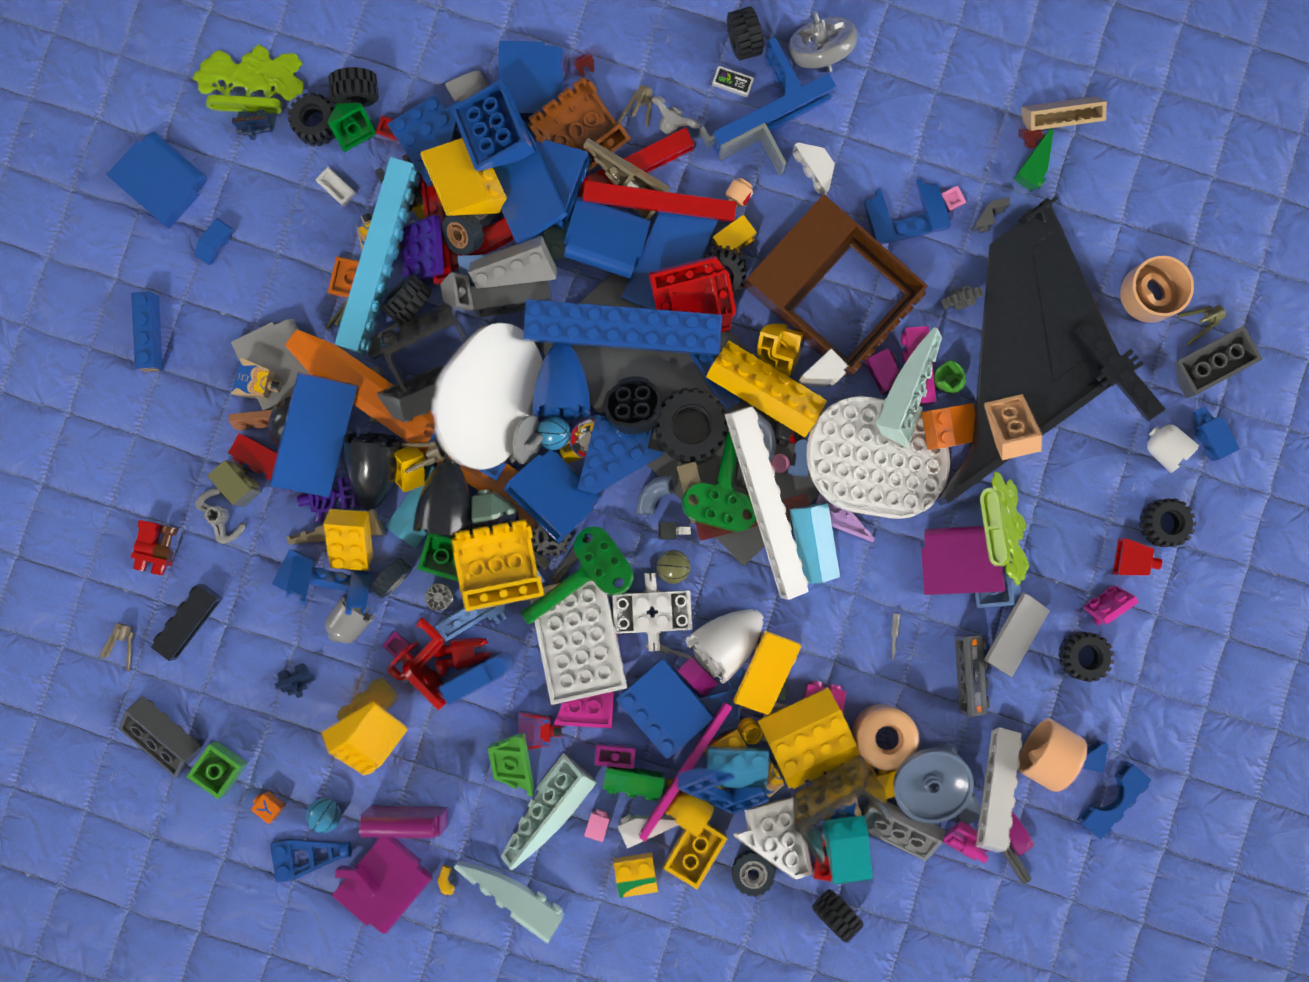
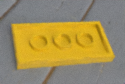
[733,631,802,715]

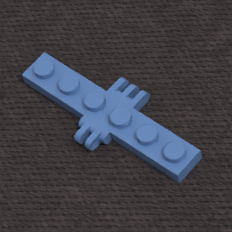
[435,568,545,642]

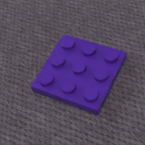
[401,215,444,281]

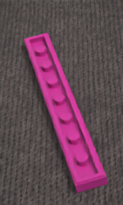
[639,703,732,842]

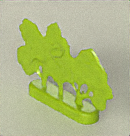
[192,44,303,114]
[980,471,1029,586]

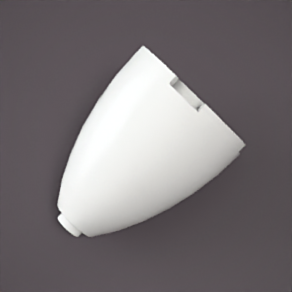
[686,609,763,683]

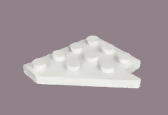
[734,796,813,879]

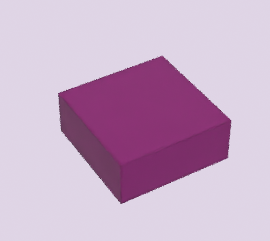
[382,631,410,658]

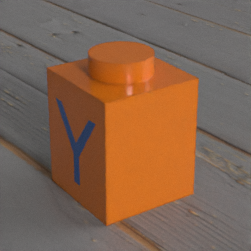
[250,791,286,824]

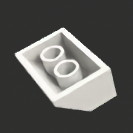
[798,349,848,388]

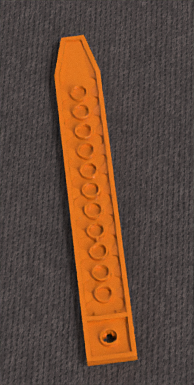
[285,329,537,528]

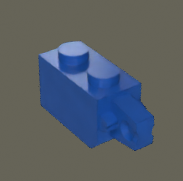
[1192,407,1240,461]

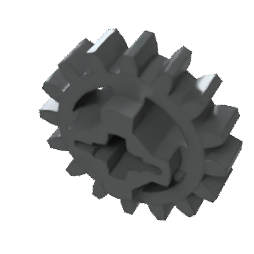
[941,286,985,310]
[531,521,572,558]

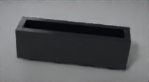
[151,584,223,661]

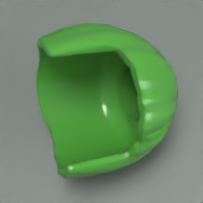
[934,360,966,394]

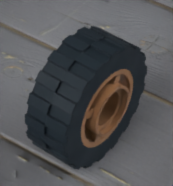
[441,214,484,256]

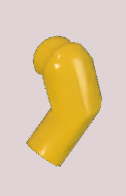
[437,865,455,895]

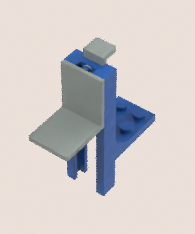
[699,37,836,176]

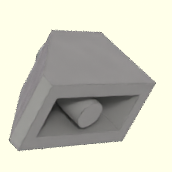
[440,272,473,311]

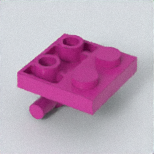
[1083,585,1139,626]
[943,822,990,863]

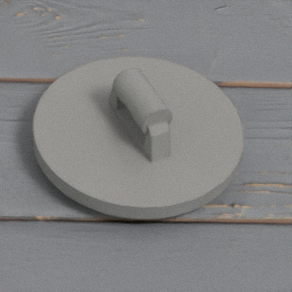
[513,416,543,465]

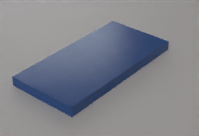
[493,120,568,244]
[622,212,718,310]
[270,372,358,497]

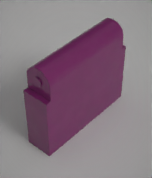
[921,526,1006,595]
[360,806,448,838]
[331,837,433,934]

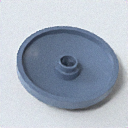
[893,748,974,823]

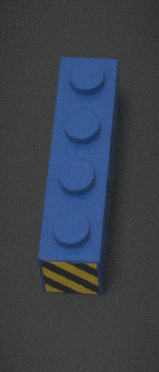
[131,291,163,372]

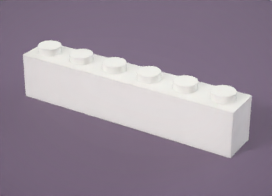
[976,727,1022,852]

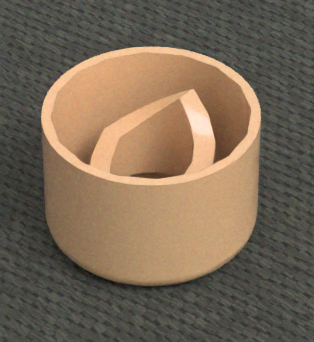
[1120,256,1194,323]
[851,704,919,770]
[1018,718,1087,792]

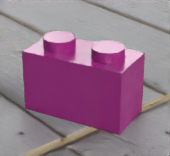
[865,348,902,395]
[595,742,636,769]

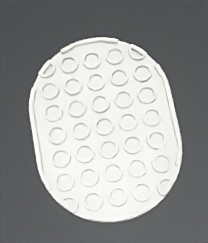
[432,323,543,469]
[807,396,950,519]

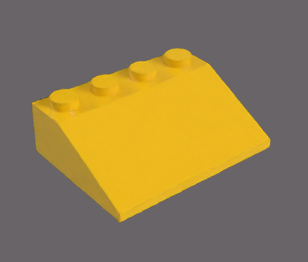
[420,138,507,216]
[321,701,408,776]

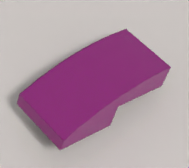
[1008,811,1035,857]

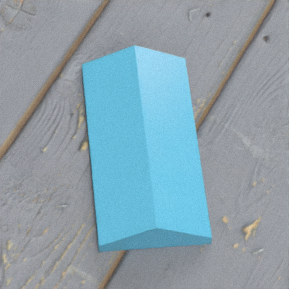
[385,465,435,548]
[790,502,840,584]

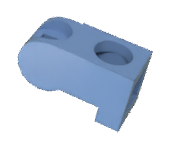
[787,440,809,477]

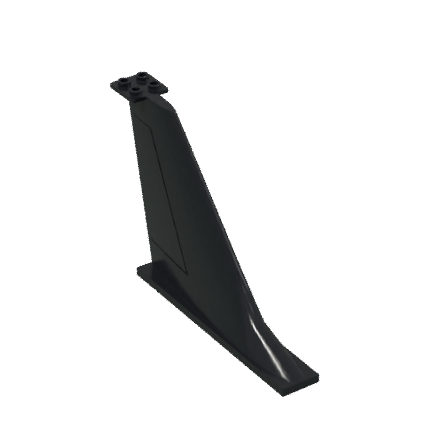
[936,196,1119,505]

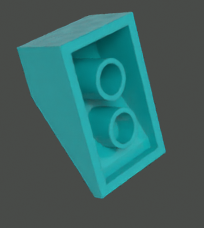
[822,815,873,885]

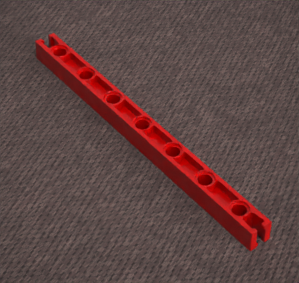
[450,127,694,271]

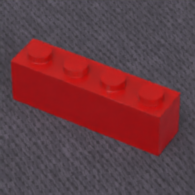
[228,433,293,492]

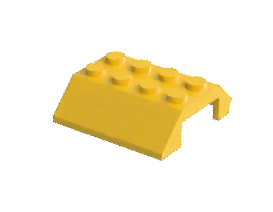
[451,519,544,611]
[758,687,860,789]

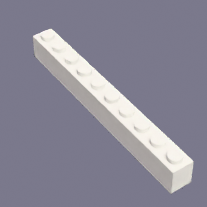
[725,407,809,600]

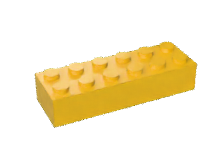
[706,341,827,437]

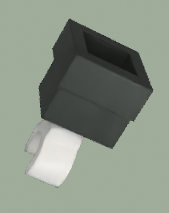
[658,522,691,540]

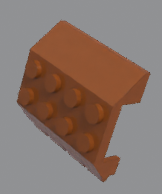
[527,77,631,172]

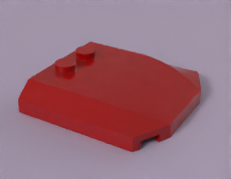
[649,256,736,333]

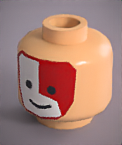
[725,178,754,208]

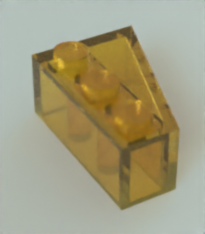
[336,677,399,722]

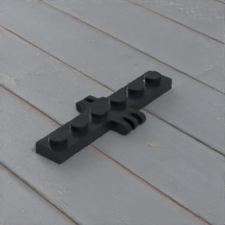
[1073,319,1166,422]

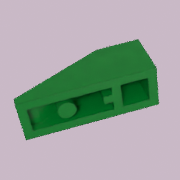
[1013,128,1054,192]

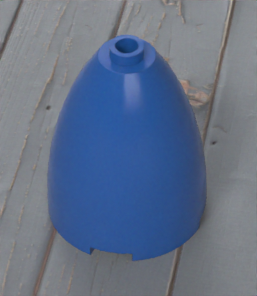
[532,344,591,420]

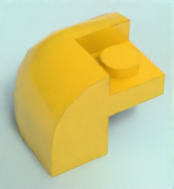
[757,324,804,376]
[665,790,714,838]

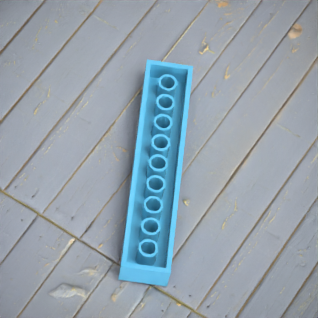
[335,157,421,356]

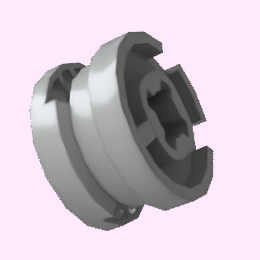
[425,583,454,611]

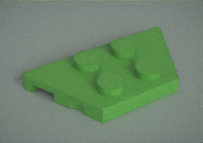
[488,733,535,797]

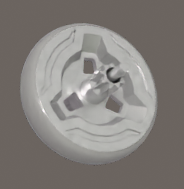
[788,11,858,73]

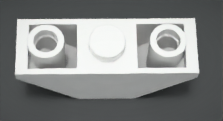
[793,143,835,195]

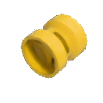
[738,718,763,744]

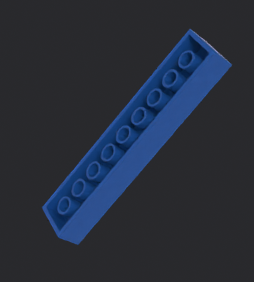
[523,299,722,356]

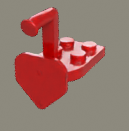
[387,617,447,711]

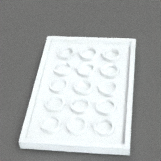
[530,581,628,705]

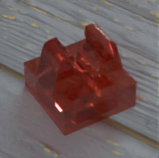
[571,53,595,77]
[1018,129,1043,148]

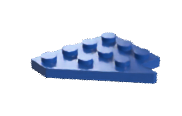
[387,94,460,187]
[577,415,663,495]

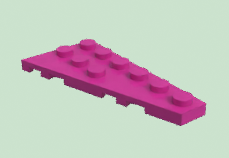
[554,611,618,728]

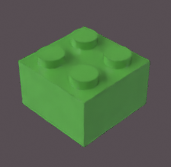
[186,741,248,799]

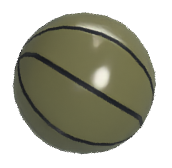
[656,550,691,584]

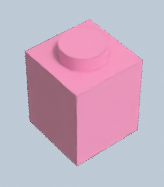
[584,809,610,842]

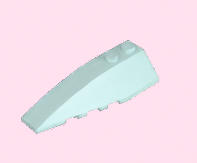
[876,328,942,447]
[501,753,597,870]
[454,860,564,943]

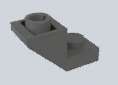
[971,197,1011,233]

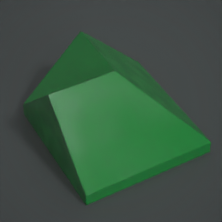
[327,103,376,153]

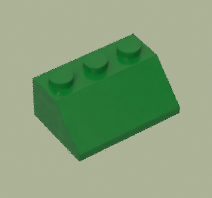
[417,533,458,582]
[603,766,665,801]

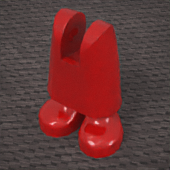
[434,638,490,677]

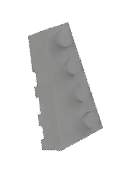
[468,236,557,289]

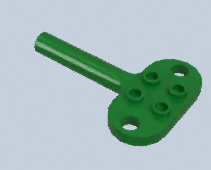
[682,428,756,532]
[520,527,634,625]

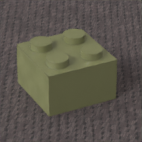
[207,460,262,507]

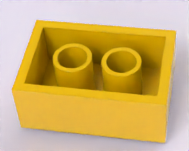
[324,509,373,571]
[663,822,728,889]

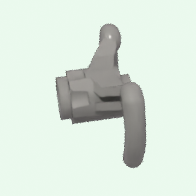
[651,95,701,135]
[195,488,246,544]

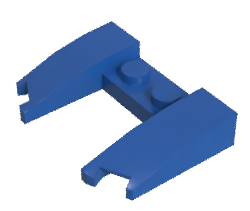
[864,179,951,245]
[285,556,371,615]
[678,769,769,814]

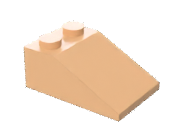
[984,394,1042,460]

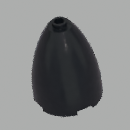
[344,432,403,511]
[413,459,472,536]

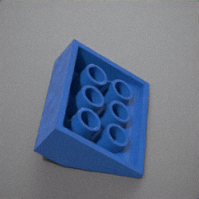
[451,80,535,171]
[616,658,714,759]

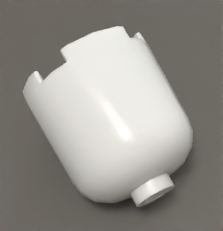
[1147,424,1199,473]

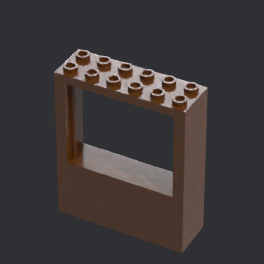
[744,194,928,377]

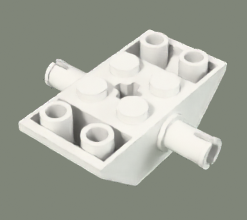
[613,573,692,651]

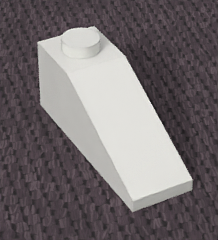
[618,815,678,848]

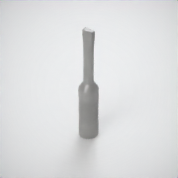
[891,613,901,660]
[645,641,691,659]

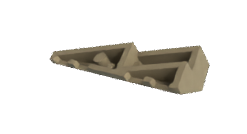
[583,138,670,220]
[286,510,386,545]

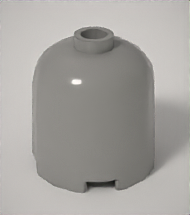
[325,594,375,644]

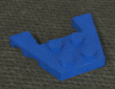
[684,666,742,737]

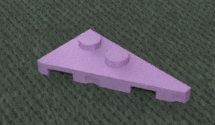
[815,493,874,542]

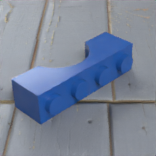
[1077,762,1151,839]

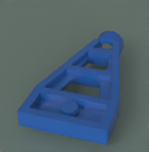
[270,839,352,883]

